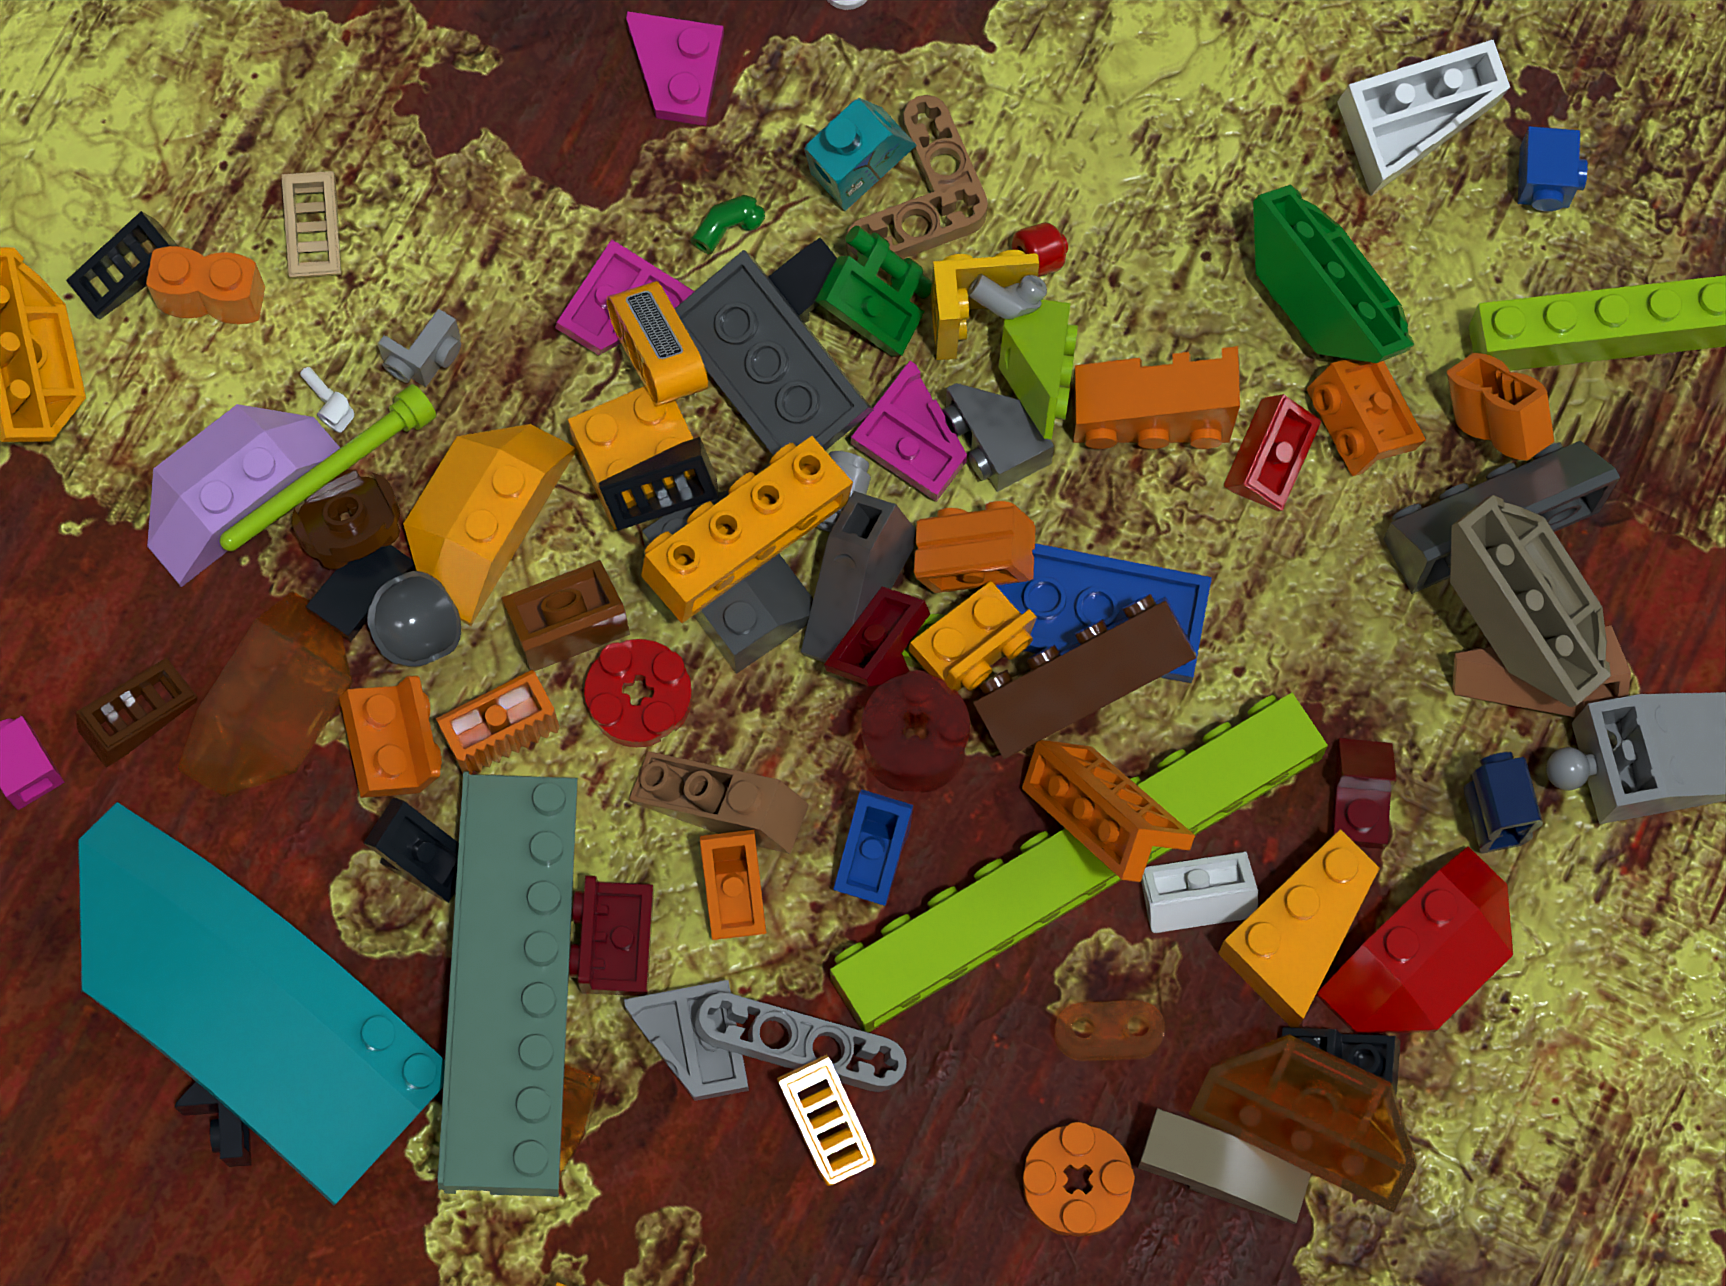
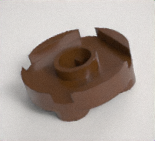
[292,470,400,569]

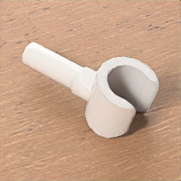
[300,367,355,433]

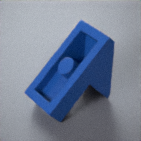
[833,789,914,906]

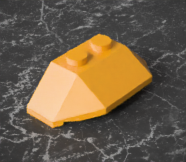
[0,247,86,442]
[403,424,577,626]

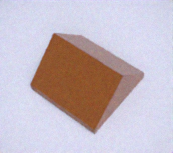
[502,560,630,672]

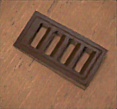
[76,657,197,767]

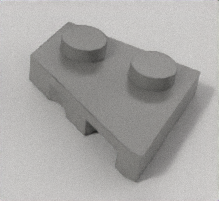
[624,980,749,1101]

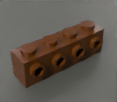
[973,594,1196,759]

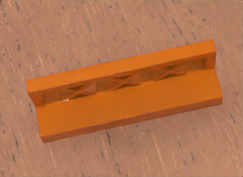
[1022,740,1195,882]

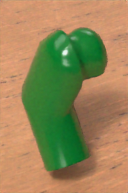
[690,195,765,254]

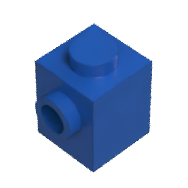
[1518,126,1588,211]

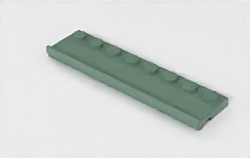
[438,771,578,1197]

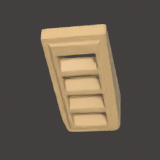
[281,171,341,278]

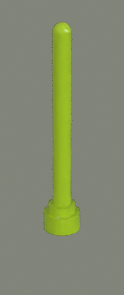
[220,384,436,551]

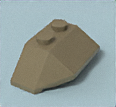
[1450,495,1611,707]

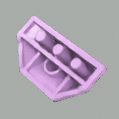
[147,404,340,587]

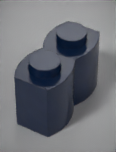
[1463,752,1543,854]

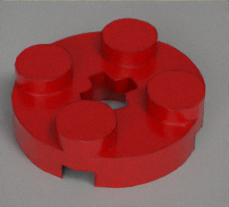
[584,639,692,748]

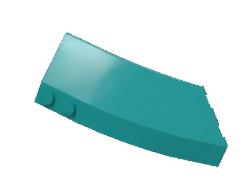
[78,802,445,1205]

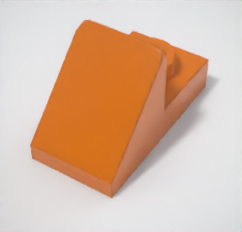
[700,830,766,940]

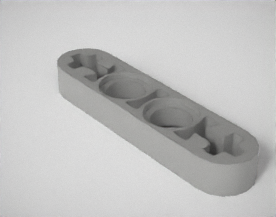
[695,992,906,1092]

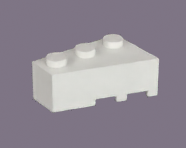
[1337,40,1510,196]

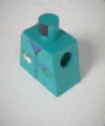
[804,98,917,211]

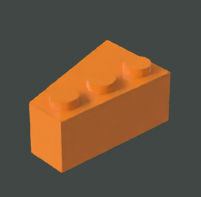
[1072,346,1240,449]

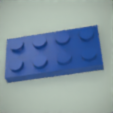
[996,543,1212,683]

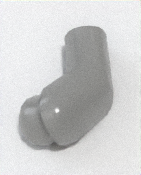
[967,274,1047,319]

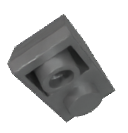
[942,383,1054,492]

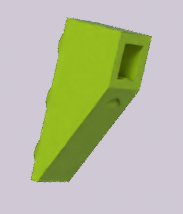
[998,299,1078,440]

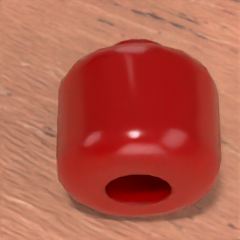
[1011,222,1068,277]

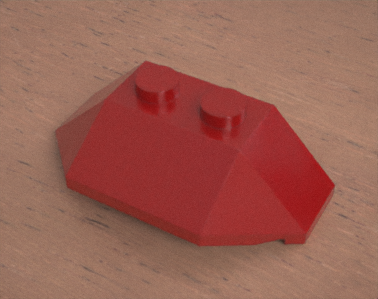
[1316,846,1513,1034]

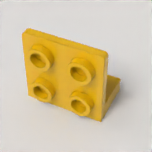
[930,250,1039,360]

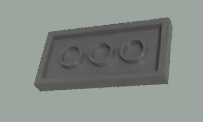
[675,250,874,456]

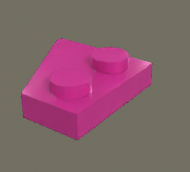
[626,11,724,126]
[555,239,695,356]
[851,361,967,502]

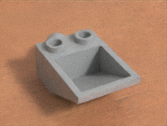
[1546,692,1726,824]

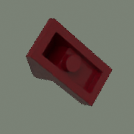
[824,586,930,686]
[1331,738,1397,849]

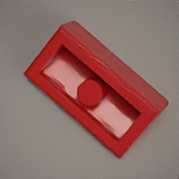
[1224,394,1322,511]

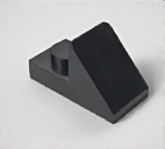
[364,797,459,903]
[174,1082,251,1167]

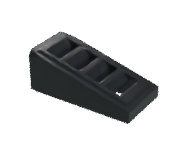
[66,211,179,319]
[599,437,719,531]

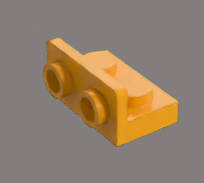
[908,581,1037,697]

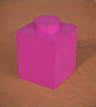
[0,716,65,810]

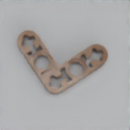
[846,95,988,261]

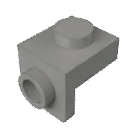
[378,309,461,387]

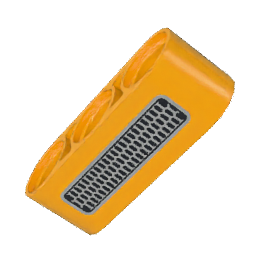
[606,281,708,405]

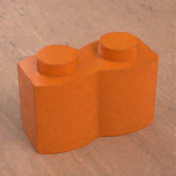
[146,246,265,324]
[1447,353,1555,461]

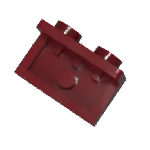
[569,875,654,996]

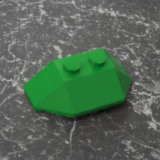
[1253,185,1414,363]

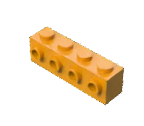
[641,436,853,623]

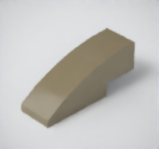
[1138,1108,1312,1224]

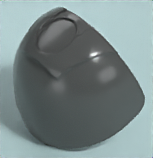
[367,571,461,667]

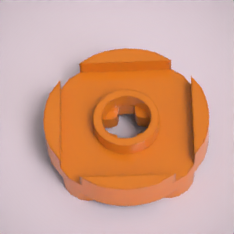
[1022,1122,1135,1237]

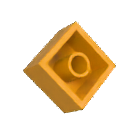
[567,386,696,530]

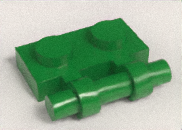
[815,225,932,356]

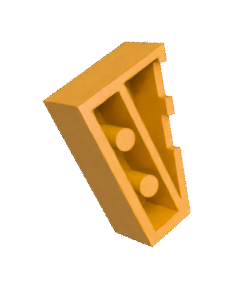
[1218,829,1380,1028]

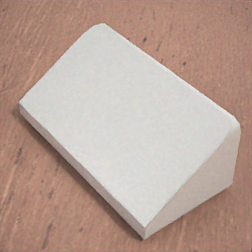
[1141,852,1258,933]

